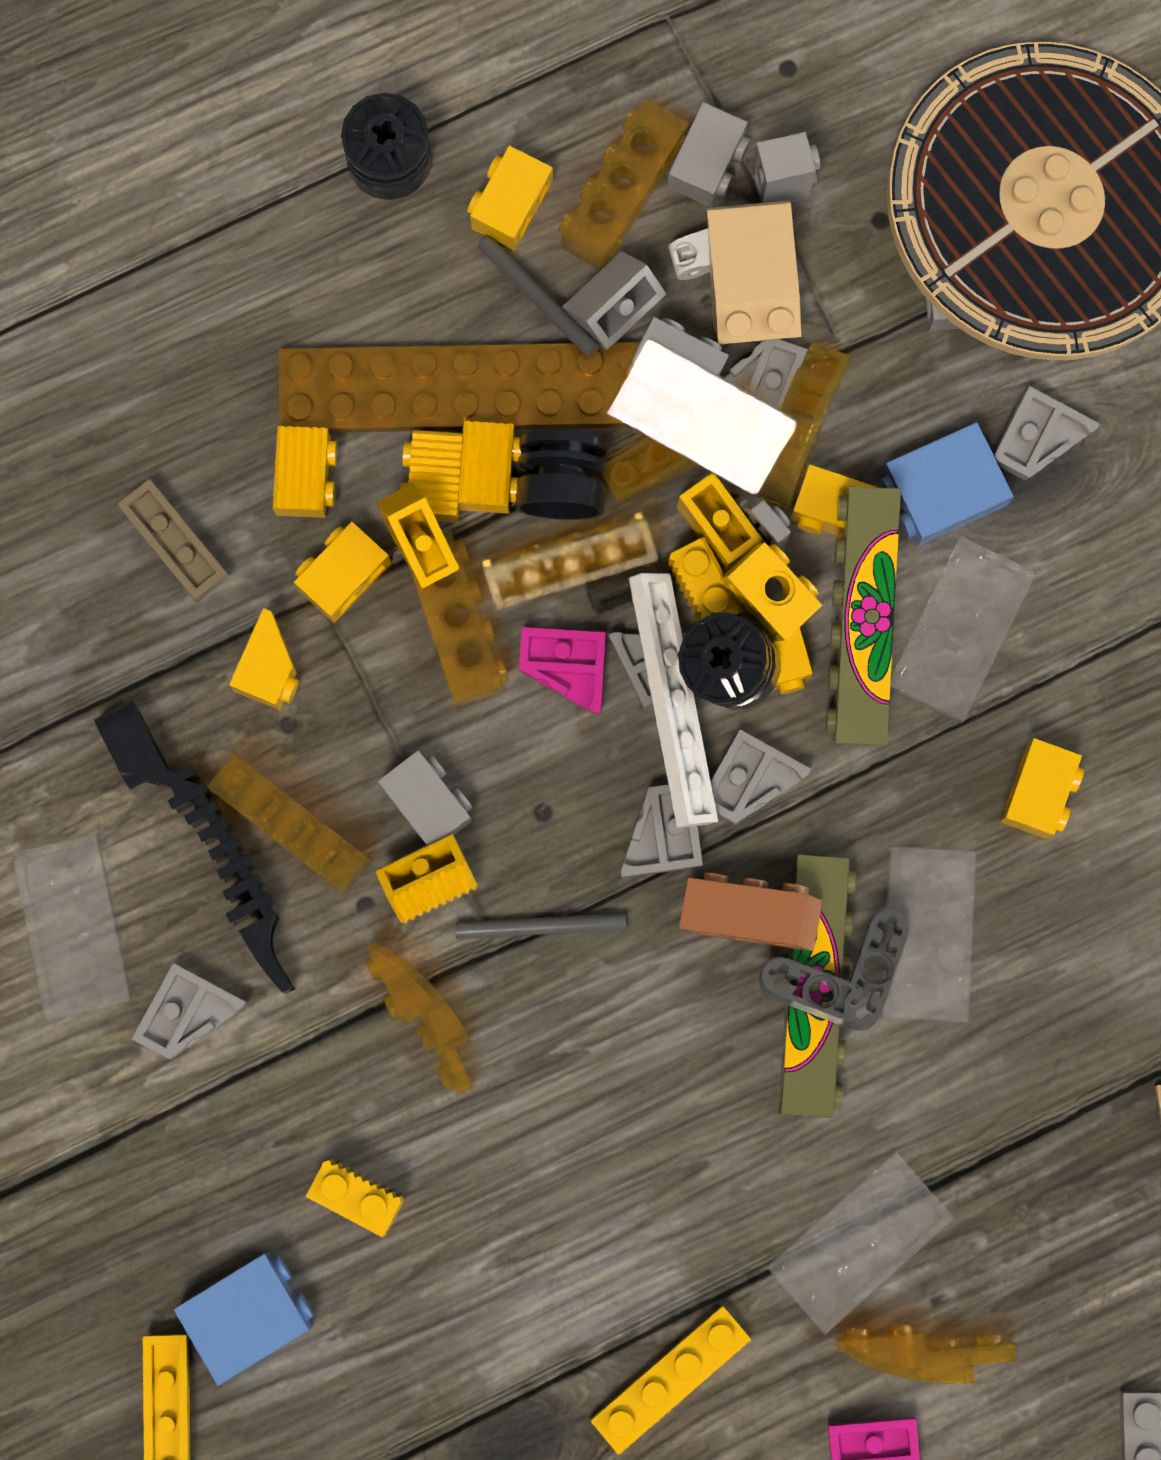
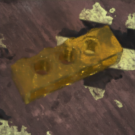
[558,98,689,270]
[482,513,658,610]
[410,529,509,709]
[207,754,372,896]

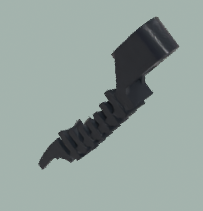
[94,700,296,994]

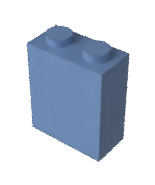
[880,423,1014,547]
[174,1252,314,1386]

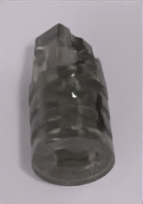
[583,559,661,616]

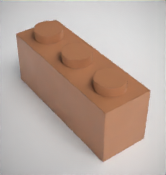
[679,873,822,952]

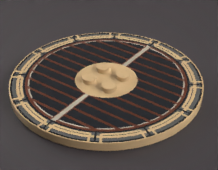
[887,42,1161,361]

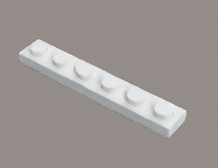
[629,573,718,828]

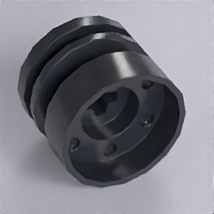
[341,93,432,200]
[515,429,608,520]
[678,613,781,710]

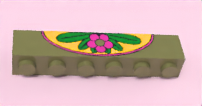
[826,486,901,745]
[778,855,856,1118]

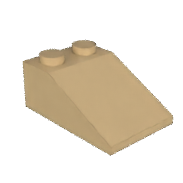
[706,200,801,344]

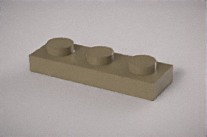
[117,478,229,603]

